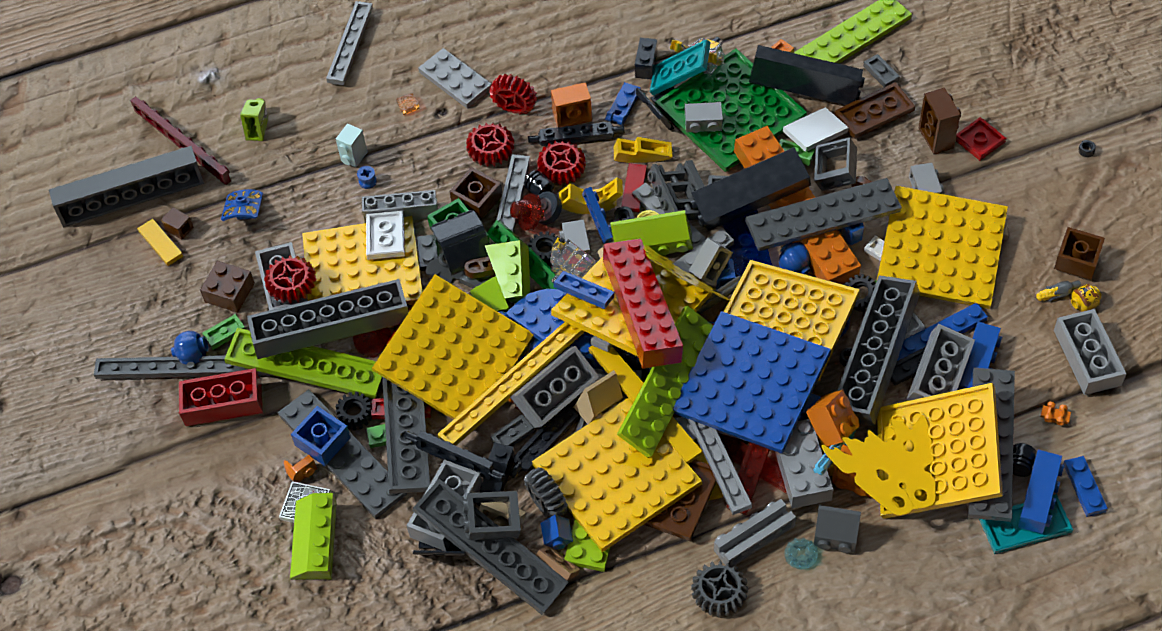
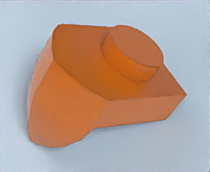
[284,455,317,482]

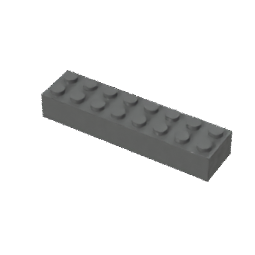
[49,146,204,228]
[838,275,920,426]
[247,279,408,359]

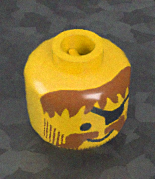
[1071,284,1101,312]

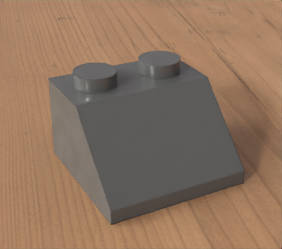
[813,505,861,553]

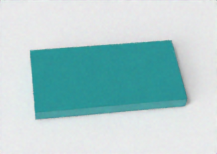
[650,39,711,95]
[979,494,1073,554]

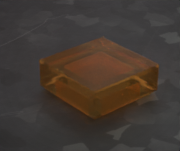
[396,93,420,115]

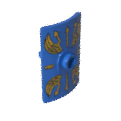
[221,189,263,221]

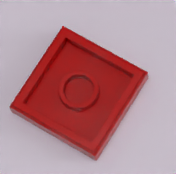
[955,117,1006,161]

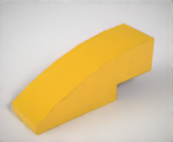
[613,137,672,163]

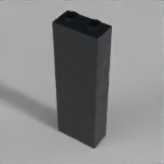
[749,45,865,105]
[690,147,811,231]

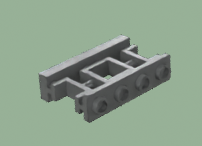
[648,160,706,227]

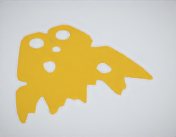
[643,245,730,301]
[821,414,936,515]

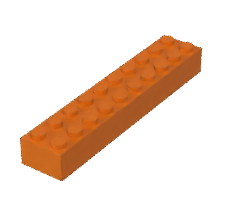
[734,126,861,285]

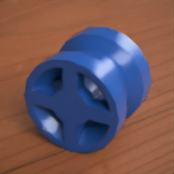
[357,166,377,189]

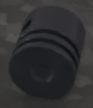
[524,170,554,197]
[1013,443,1037,477]

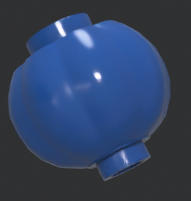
[778,242,811,275]
[171,331,209,365]

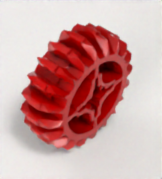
[489,74,537,115]
[466,122,514,167]
[537,140,586,186]
[264,255,317,304]

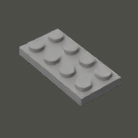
[418,48,491,108]

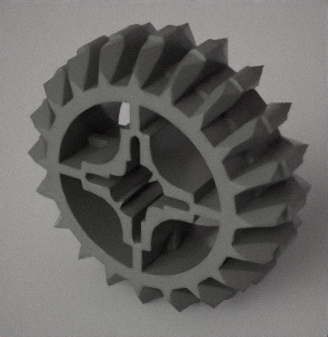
[524,467,568,519]
[691,560,748,617]

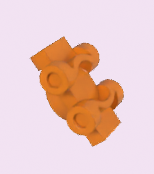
[1040,402,1071,426]

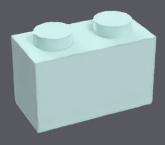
[336,124,367,167]

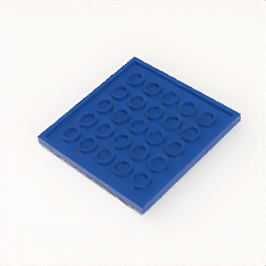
[673,311,831,454]

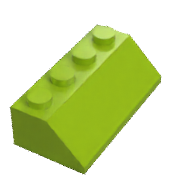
[611,210,693,255]
[290,493,337,580]

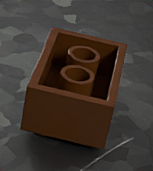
[918,87,961,155]

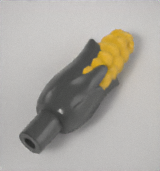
[1036,280,1081,302]

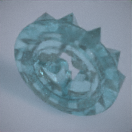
[784,537,818,569]

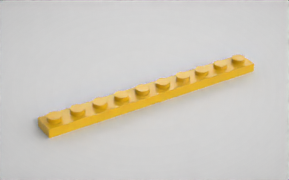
[438,322,585,446]

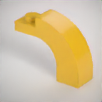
[559,177,623,214]

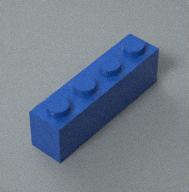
[957,322,1002,390]
[1018,450,1064,534]

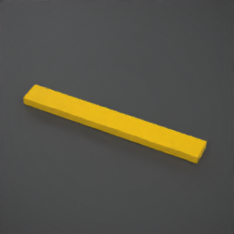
[589,346,702,464]

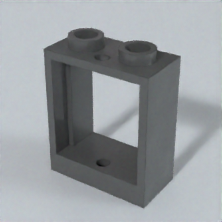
[814,137,857,191]
[463,491,521,540]

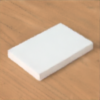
[783,107,848,152]
[366,211,405,260]

